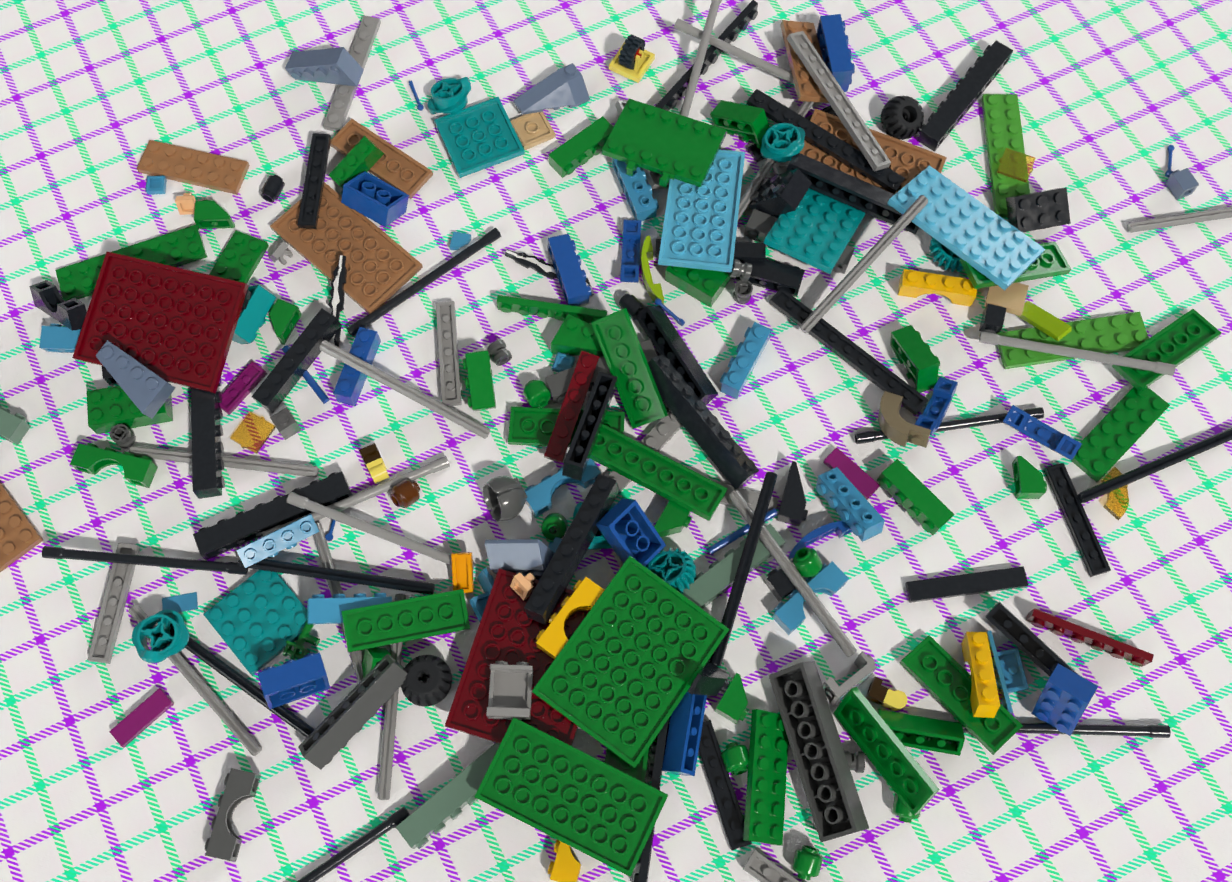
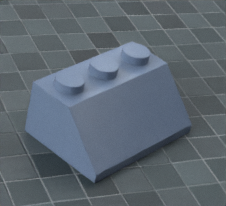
[485,539,554,579]

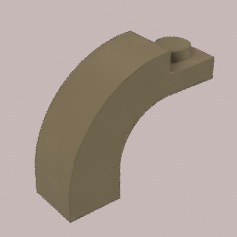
[878,391,931,448]

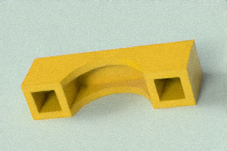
[898,269,977,307]
[536,577,604,659]
[961,631,1000,718]
[547,840,582,882]

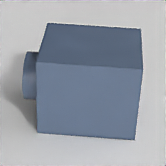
[1165,168,1199,200]

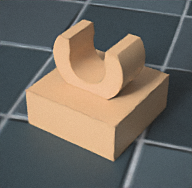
[175,193,196,215]
[510,572,536,600]

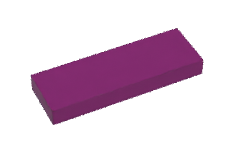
[219,361,267,415]
[823,447,880,500]
[109,688,174,748]

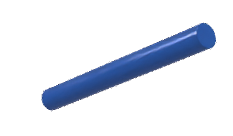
[282,345,330,404]
[707,508,778,555]

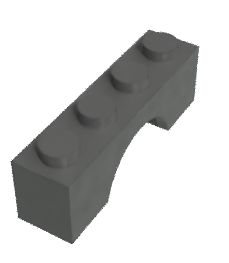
[205,768,261,862]

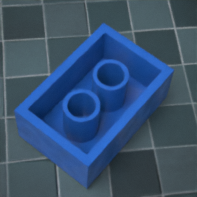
[341,171,409,227]
[596,498,666,566]
[257,653,330,709]
[1031,664,1098,736]

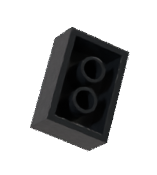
[748,168,812,216]
[1006,187,1071,232]

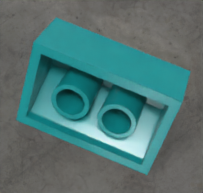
[232,285,277,344]

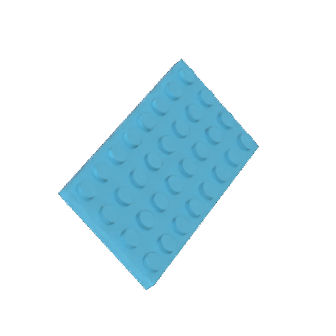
[658,150,745,272]
[887,165,1045,290]

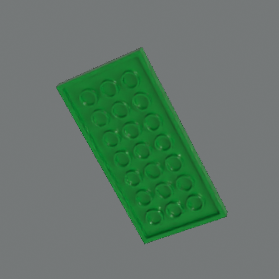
[474,717,668,877]

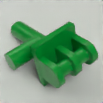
[283,621,320,660]

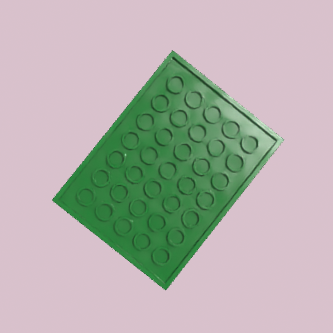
[531,556,729,768]

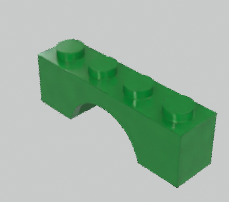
[70,443,158,488]

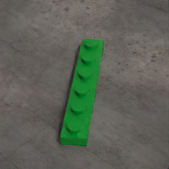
[497,295,607,323]

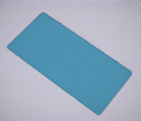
[162,592,198,612]

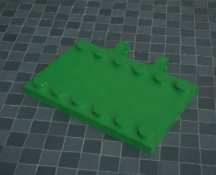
[602,99,727,187]

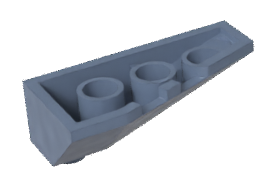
[513,63,590,114]

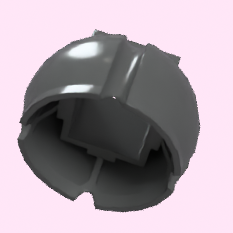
[483,476,527,521]

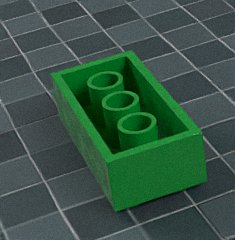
[87,386,173,434]

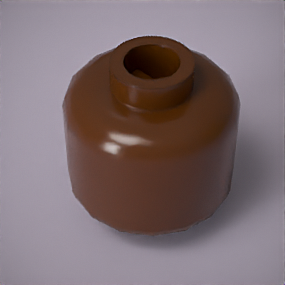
[390,479,420,508]

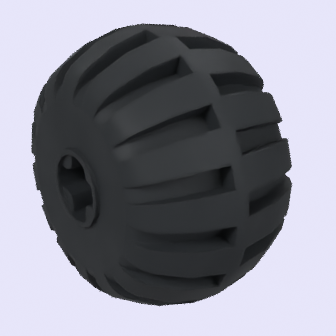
[880,95,924,140]
[401,655,452,707]

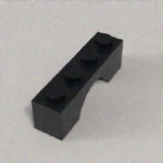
[29,280,87,331]

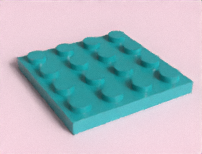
[434,97,525,178]
[203,570,315,676]

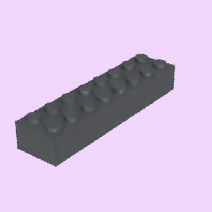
[768,662,869,842]

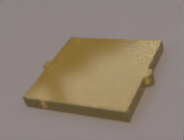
[997,148,1035,183]
[230,412,276,454]

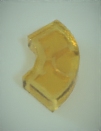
[1101,467,1129,520]

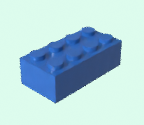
[816,14,855,92]

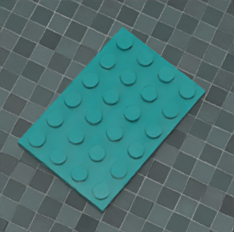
[763,188,866,274]

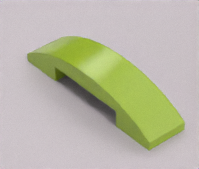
[641,236,664,306]

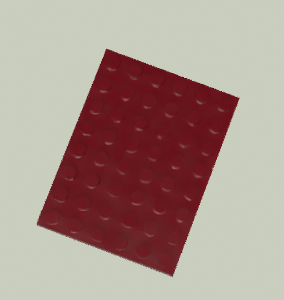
[72,252,249,393]
[445,568,589,746]

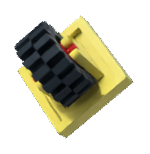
[609,34,655,83]

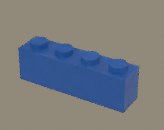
[547,233,592,306]
[333,327,381,406]
[662,689,707,776]

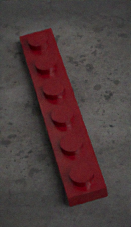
[544,351,599,463]
[1026,608,1154,667]

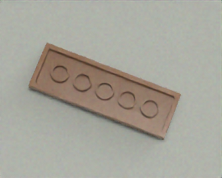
[780,20,829,103]
[330,118,433,199]
[137,140,250,195]

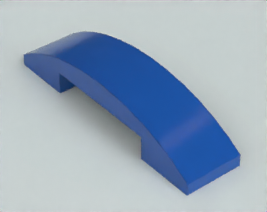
[620,220,641,283]
[915,377,958,435]
[1002,405,1082,460]
[788,521,852,562]

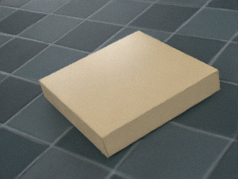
[510,112,556,151]
[984,282,1029,316]

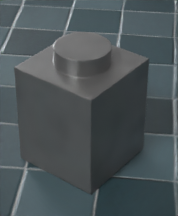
[270,407,301,440]

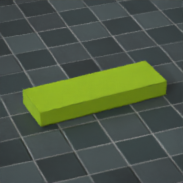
[1016,301,1072,341]

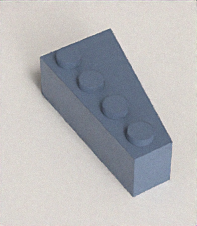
[285,47,364,87]
[96,340,175,419]

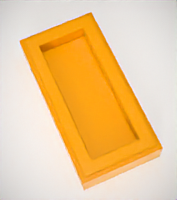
[451,552,474,593]

